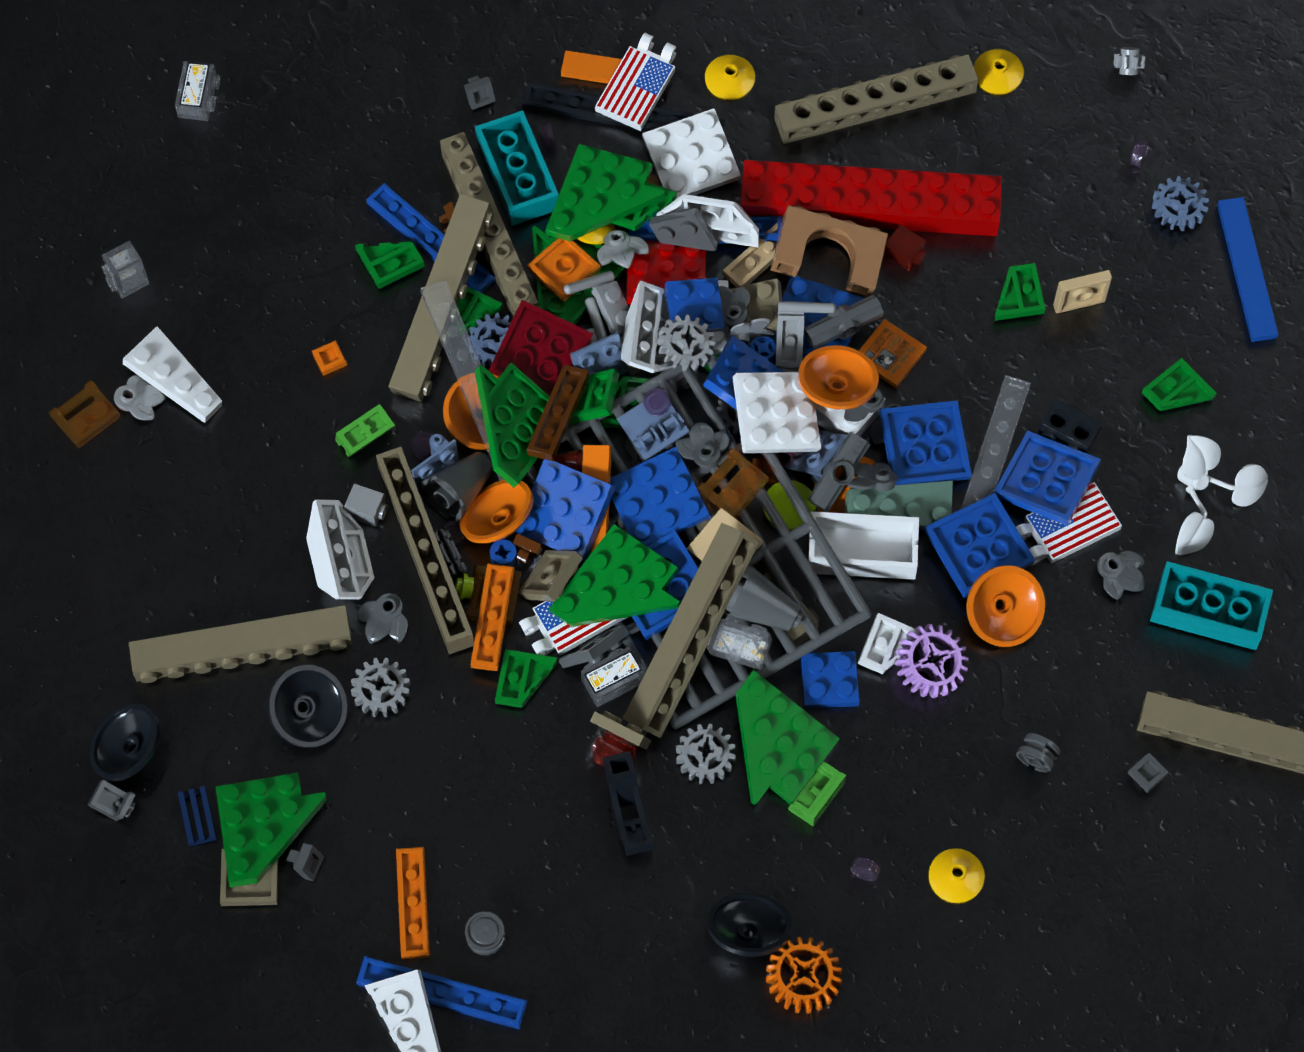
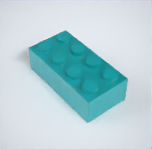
[475,110,559,226]
[1150,561,1273,650]

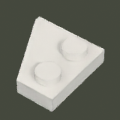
[857,613,915,674]

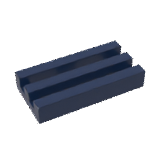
[178,786,217,846]

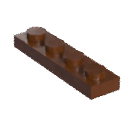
[527,364,590,461]

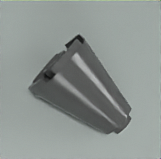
[421,452,494,522]
[724,565,803,631]

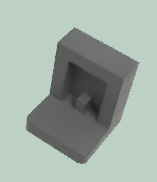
[88,780,136,821]

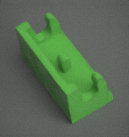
[335,404,395,457]
[788,762,846,826]

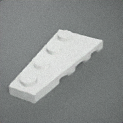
[123,326,222,423]
[365,970,441,1052]

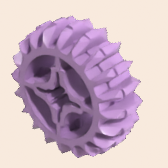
[895,624,969,698]

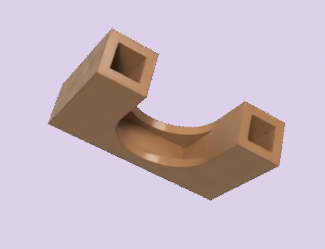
[770,205,888,298]

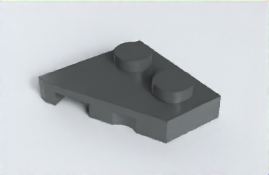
[558,625,629,668]

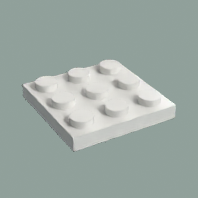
[642,108,741,199]
[732,372,821,453]

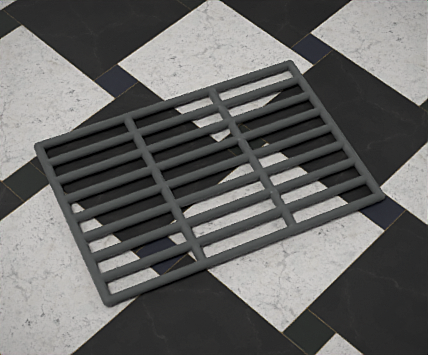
[526,352,871,729]

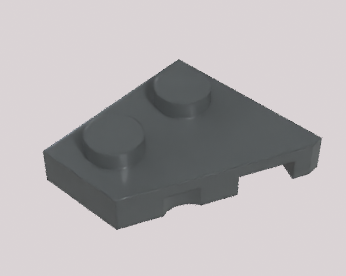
[649,208,718,251]

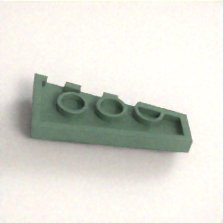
[845,481,953,530]

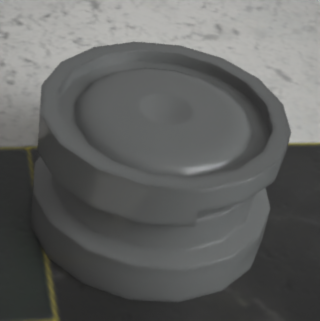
[1016,733,1061,773]
[465,911,505,955]

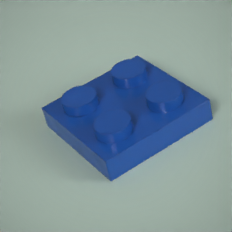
[665,278,725,334]
[800,651,859,709]

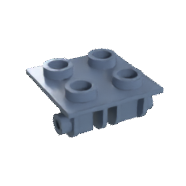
[570,332,628,376]
[617,390,690,461]
[784,430,847,484]
[412,434,459,492]

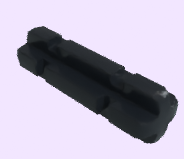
[434,527,467,578]

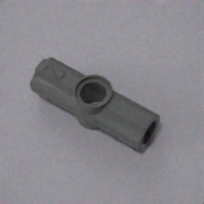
[804,295,884,349]
[807,432,870,512]

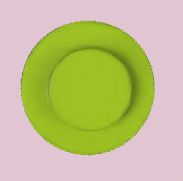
[455,573,474,600]

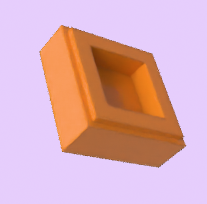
[312,340,347,376]

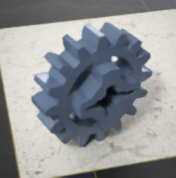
[1152,176,1209,231]
[467,313,510,367]

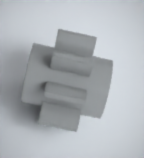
[1114,47,1145,75]

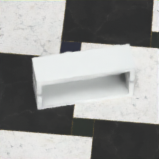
[808,512,919,579]

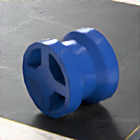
[750,336,776,364]
[490,539,517,567]

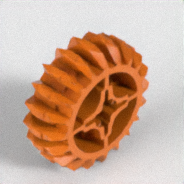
[766,937,842,1014]

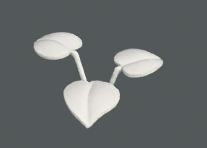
[1175,435,1268,555]

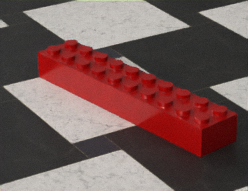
[741,160,1002,236]

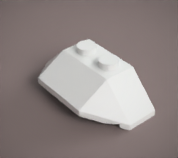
[656,194,760,248]
[621,280,674,373]
[306,500,374,599]

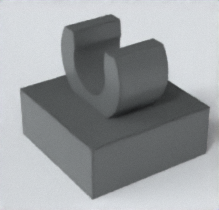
[464,75,495,110]
[1128,753,1168,793]
[287,843,324,881]

